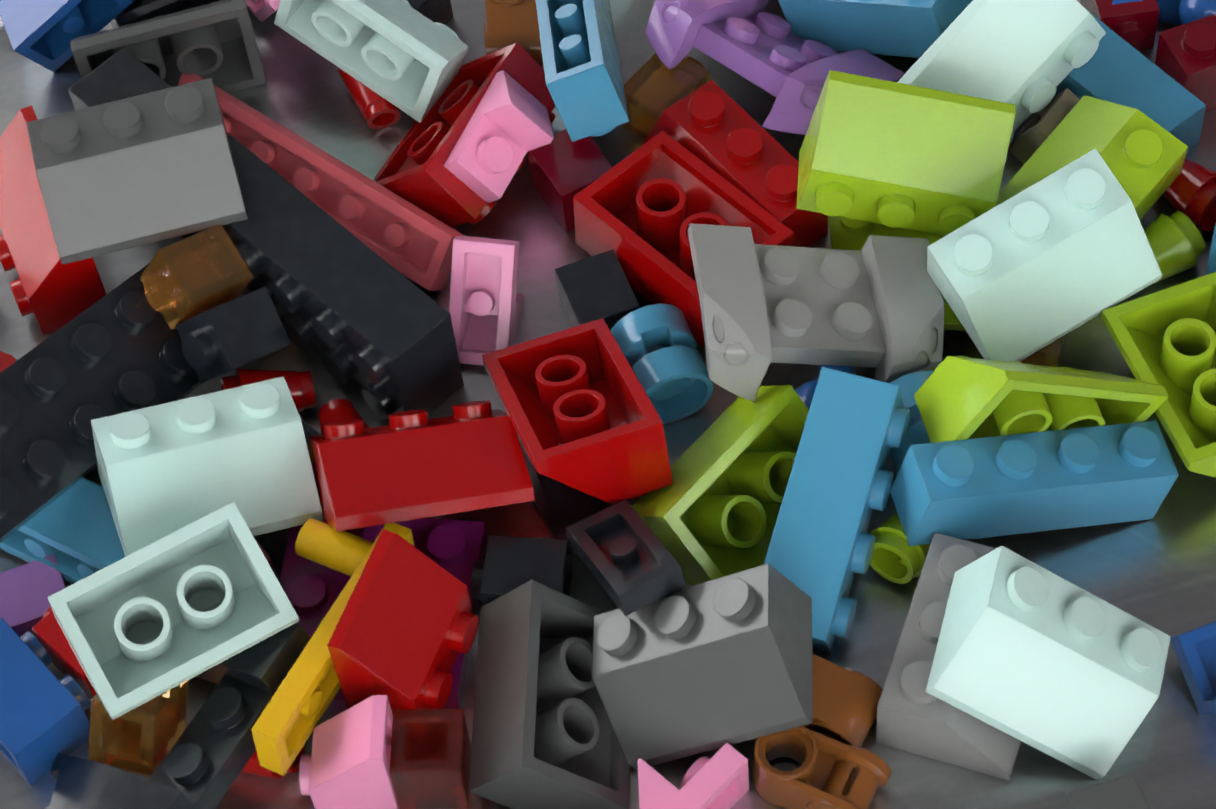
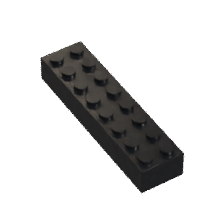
[68,48,464,419]

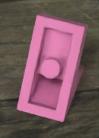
[443,70,554,203]
[449,235,524,366]
[637,743,749,809]

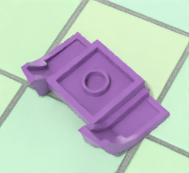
[645,0,905,135]

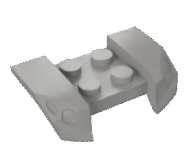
[688,223,944,402]

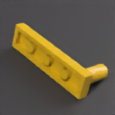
[251,518,414,776]

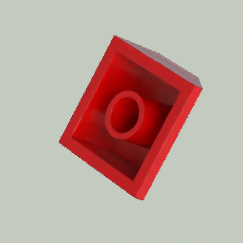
[327,529,478,733]

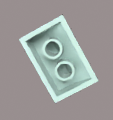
[274,0,469,123]
[898,0,1106,145]
[927,148,1162,362]
[91,376,323,557]
[47,501,299,720]
[926,546,1171,780]

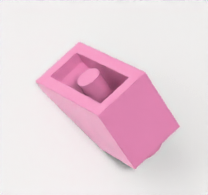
[299,695,405,809]

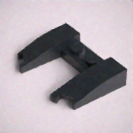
[43,623,310,809]

